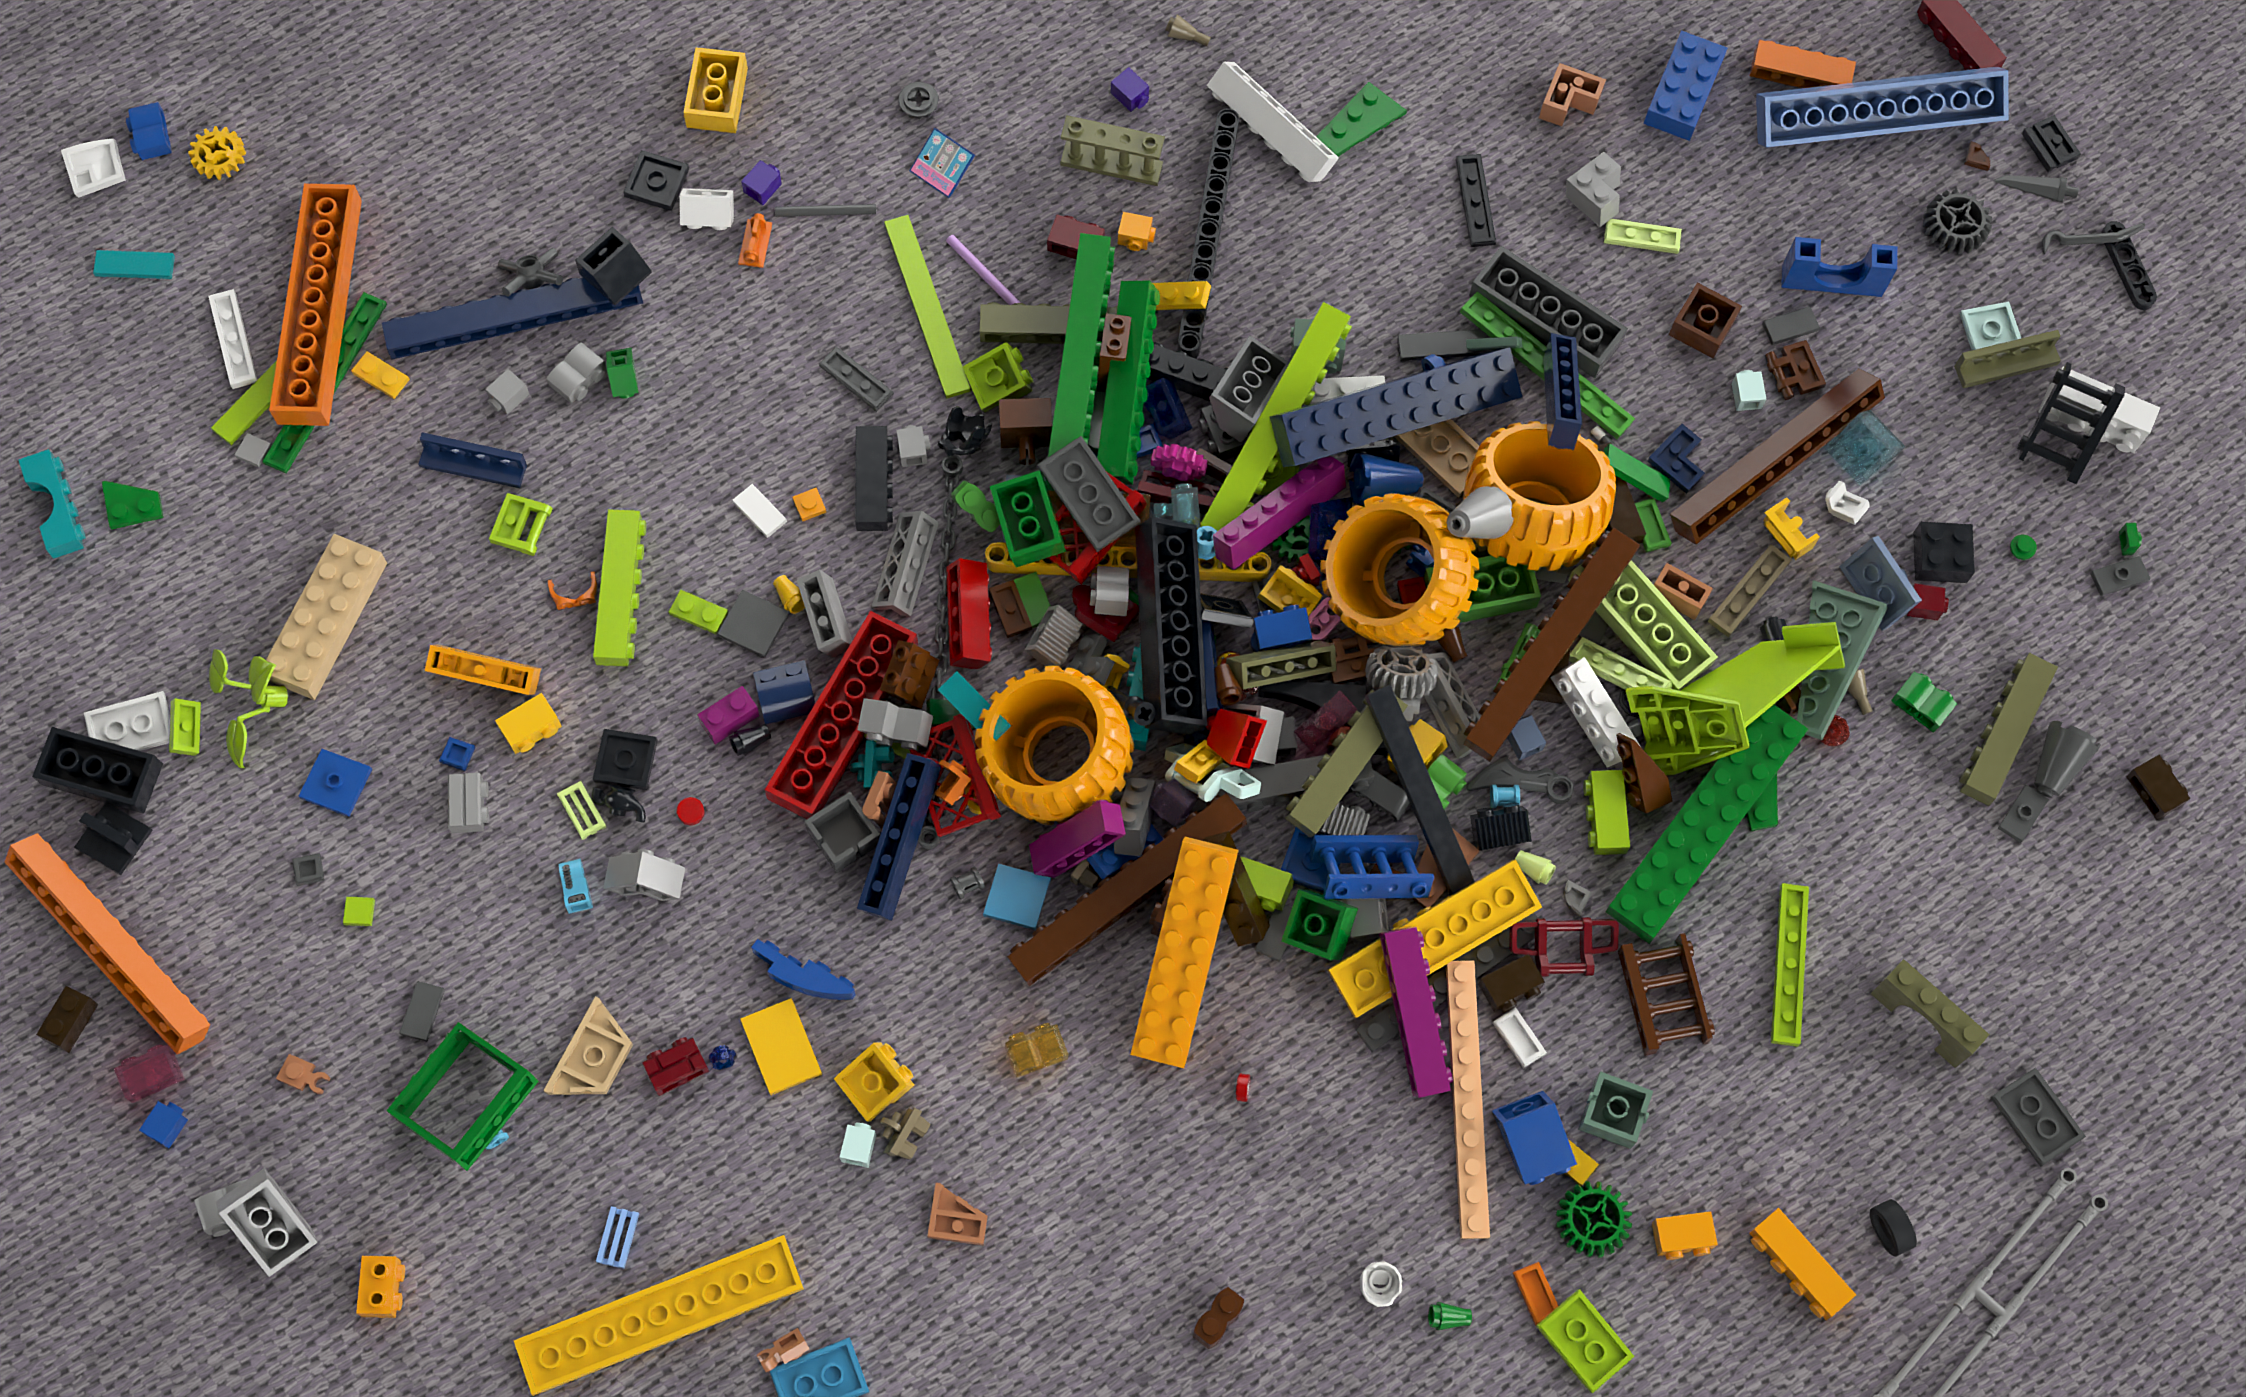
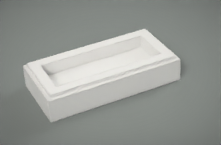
[733,484,787,538]
[1492,1007,1547,1069]

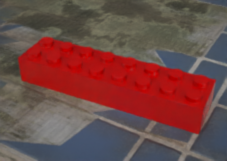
[765,611,918,819]

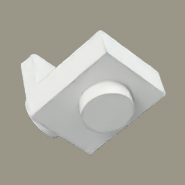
[1825,481,1870,525]

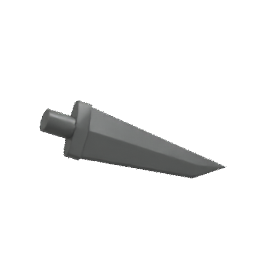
[1994,175,2079,203]

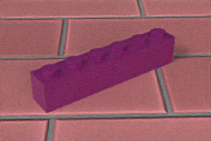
[1213,456,1346,570]
[1379,927,1453,1098]

